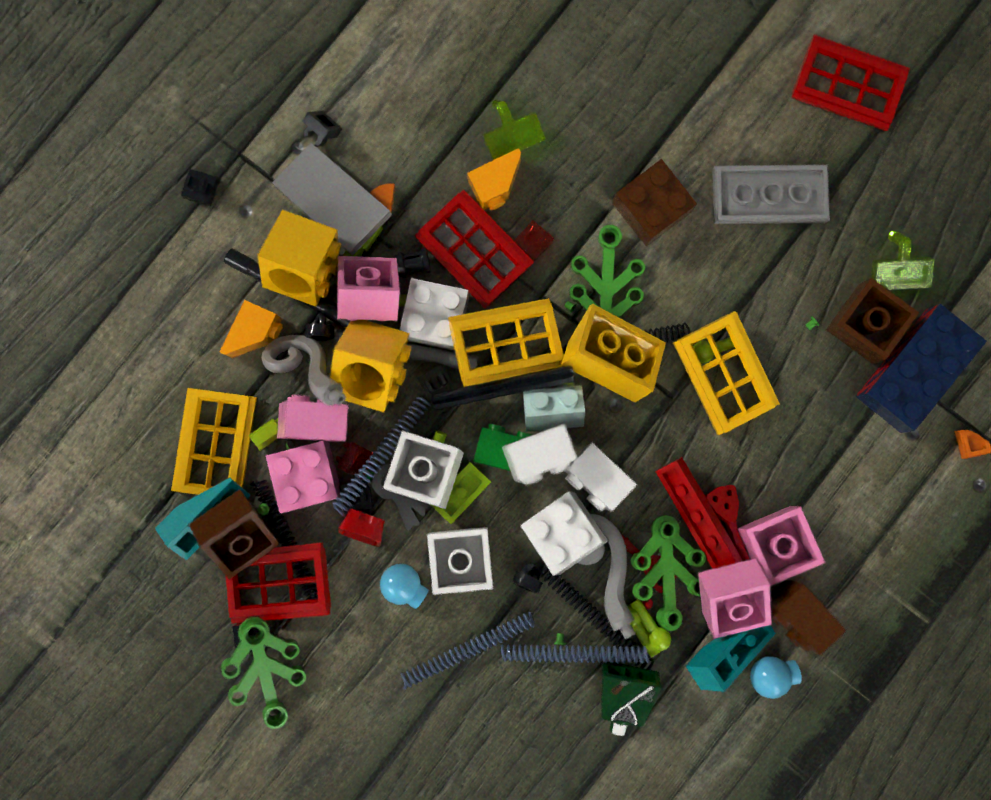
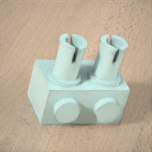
[523,367,585,432]

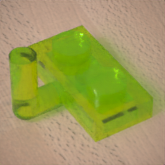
[482,99,546,161]
[871,231,935,290]

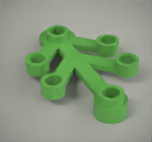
[569,225,645,317]
[631,515,706,631]
[221,617,306,729]

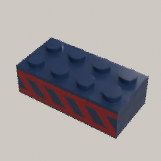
[855,304,987,433]

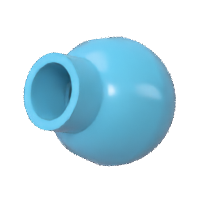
[380,564,429,609]
[750,657,802,699]

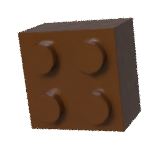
[612,159,697,247]
[826,278,920,364]
[188,490,279,579]
[770,579,847,656]

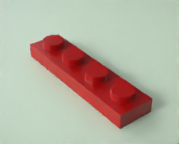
[655,457,742,569]

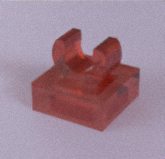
[514,220,554,262]
[336,442,374,479]

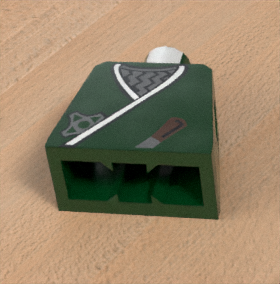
[601,661,661,736]

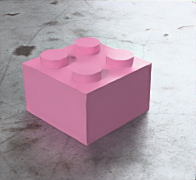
[337,256,400,321]
[277,395,348,442]
[266,441,341,513]
[737,506,825,586]
[698,558,772,639]

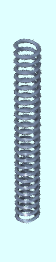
[332,397,431,516]
[401,612,534,690]
[501,644,649,664]

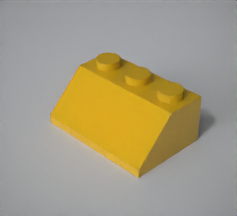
[561,303,666,403]

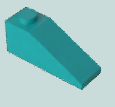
[155,478,251,560]
[686,625,776,692]

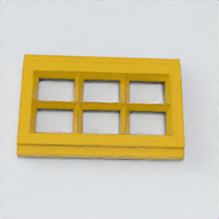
[448,298,564,387]
[673,311,780,435]
[171,388,257,495]

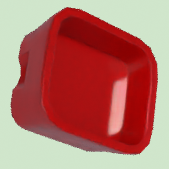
[338,509,385,547]

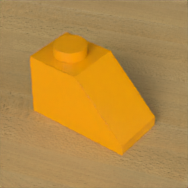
[467,148,521,210]
[220,300,282,358]

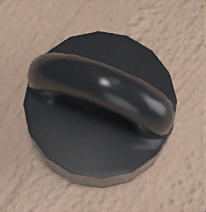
[305,312,334,341]
[512,563,543,594]

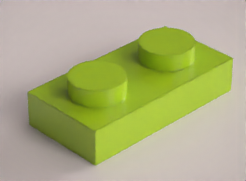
[430,462,491,524]

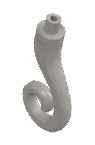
[261,334,346,406]
[578,514,636,639]

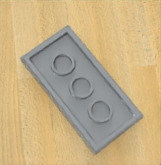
[272,143,392,256]
[713,165,830,224]

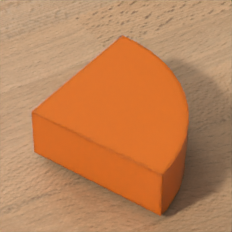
[370,183,396,214]
[954,430,991,459]

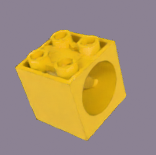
[257,209,341,307]
[330,319,412,412]

